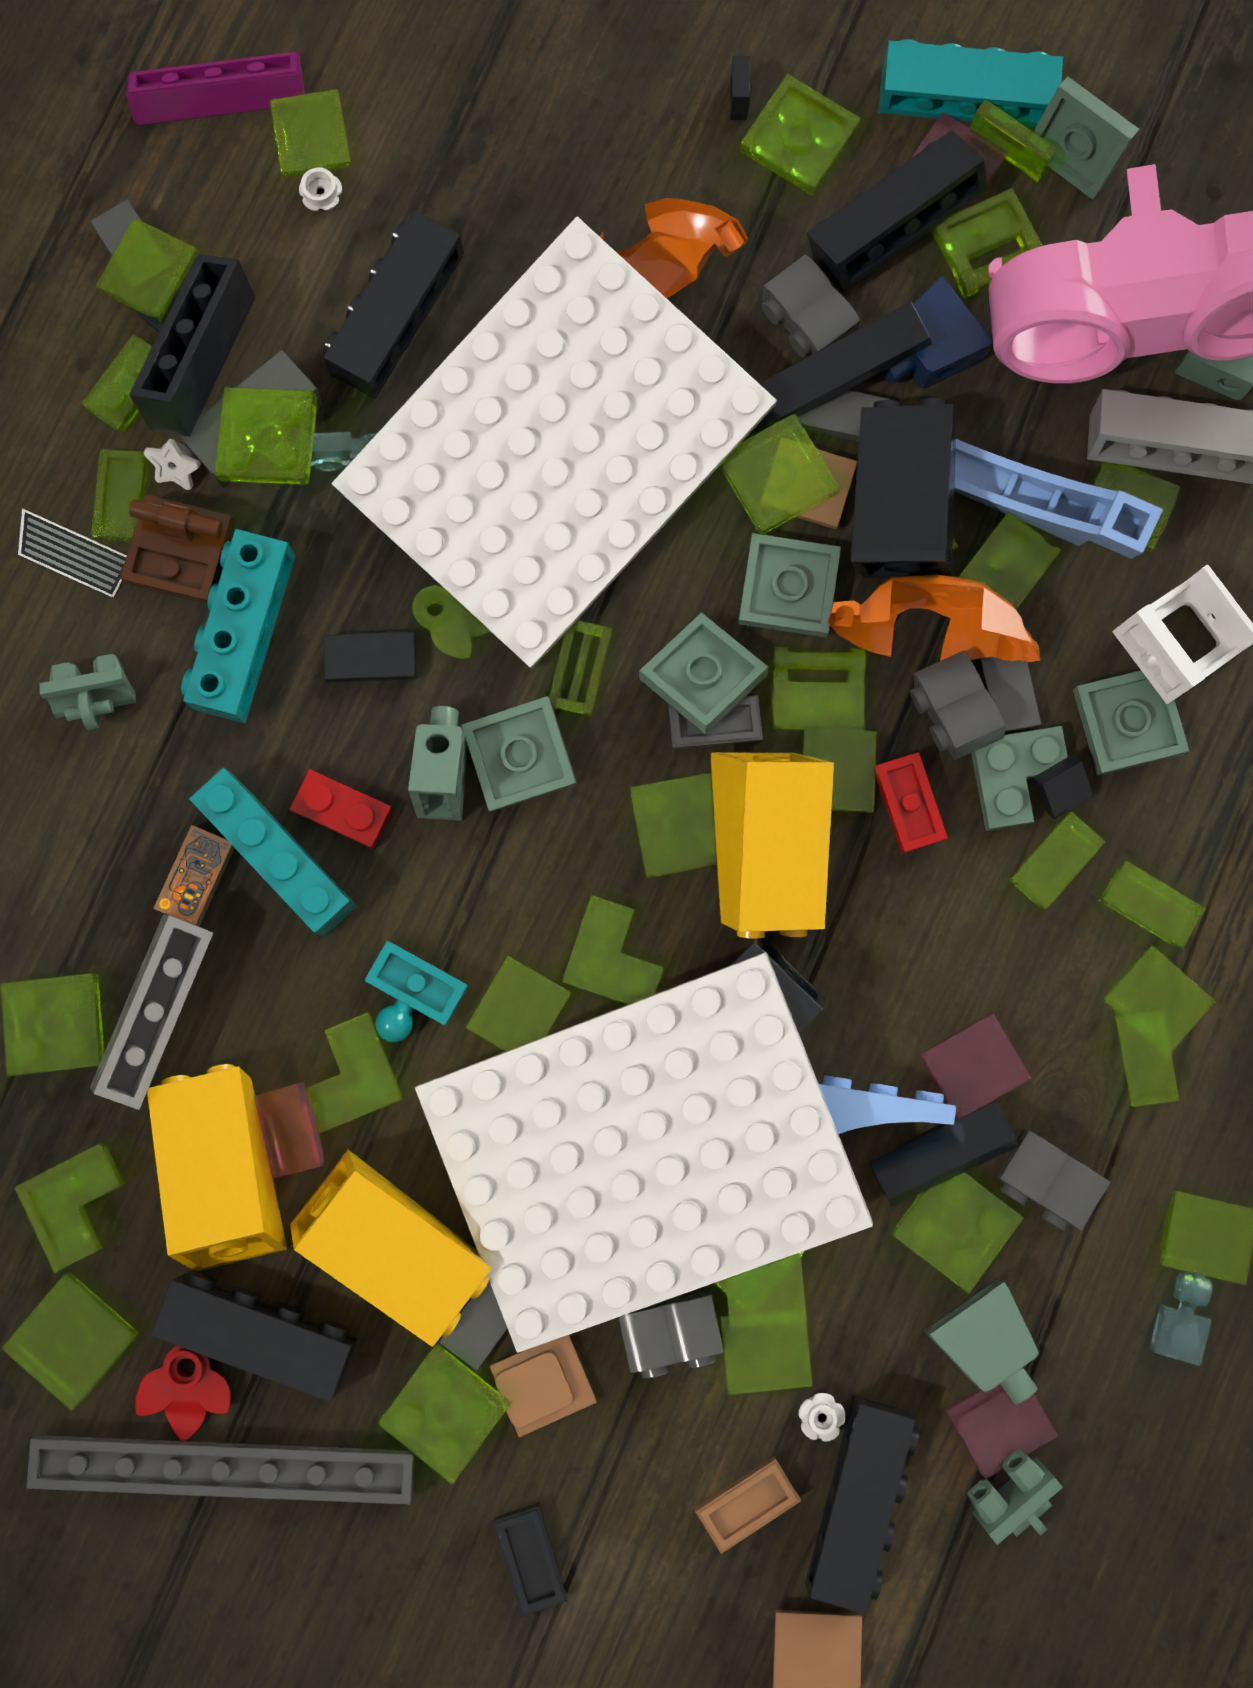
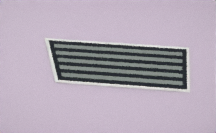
[18,508,127,598]

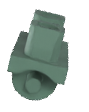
[39,654,136,730]
[967,1449,1063,1545]

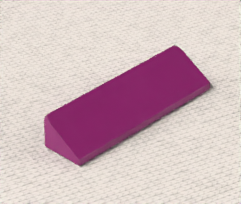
[126,51,305,125]

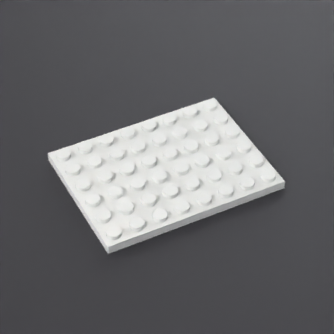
[331,217,777,669]
[415,952,873,1353]

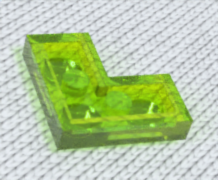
[81,334,153,434]
[562,895,664,1005]
[298,1012,404,1135]
[14,1143,125,1273]

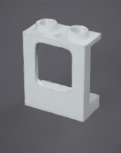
[1112,565,1253,704]

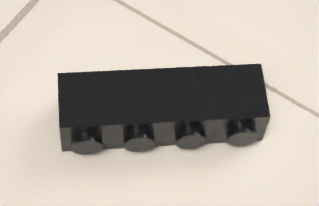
[807,130,987,293]
[323,210,464,400]
[129,254,255,437]
[151,1271,358,1402]
[805,1395,919,1615]

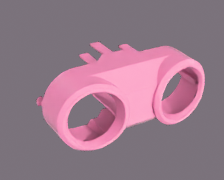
[988,164,1253,383]

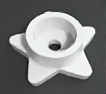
[144,439,201,490]

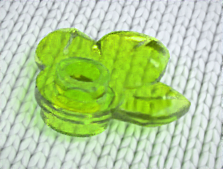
[412,585,491,659]

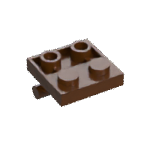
[120,494,235,604]

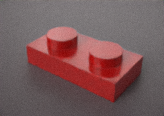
[873,752,948,854]
[289,769,393,849]

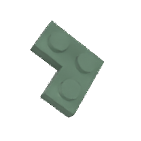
[971,726,1068,831]

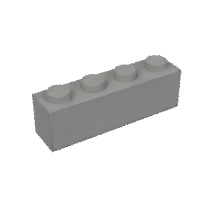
[1087,389,1253,484]
[90,914,213,1110]

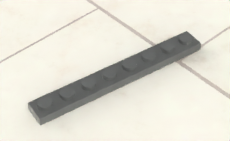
[26,1435,415,1505]

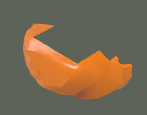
[599,198,748,298]
[828,575,1040,662]

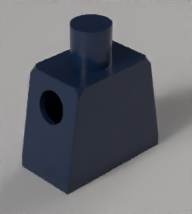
[881,276,993,389]

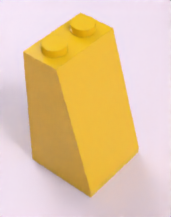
[711,752,834,939]
[147,1064,287,1272]
[290,1150,491,1347]

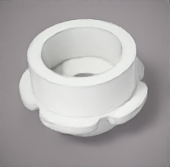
[299,167,342,211]
[799,1393,846,1442]

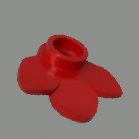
[135,1346,231,1441]

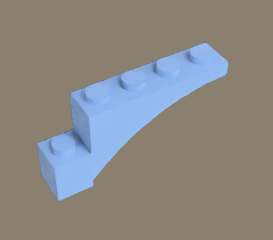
[955,439,1163,559]
[819,1075,956,1134]

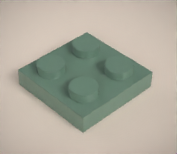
[1024,76,1140,200]
[738,533,841,638]
[639,613,768,734]
[1073,670,1189,776]
[462,696,577,812]

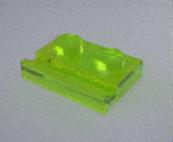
[958,512,1061,609]

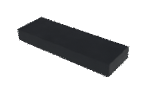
[869,1102,1019,1207]

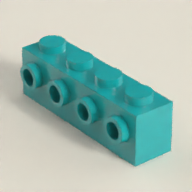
[181,529,296,724]

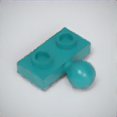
[364,940,469,1042]

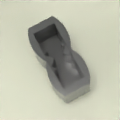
[761,254,861,358]
[910,651,1006,761]
[994,1129,1111,1232]
[619,1290,724,1378]

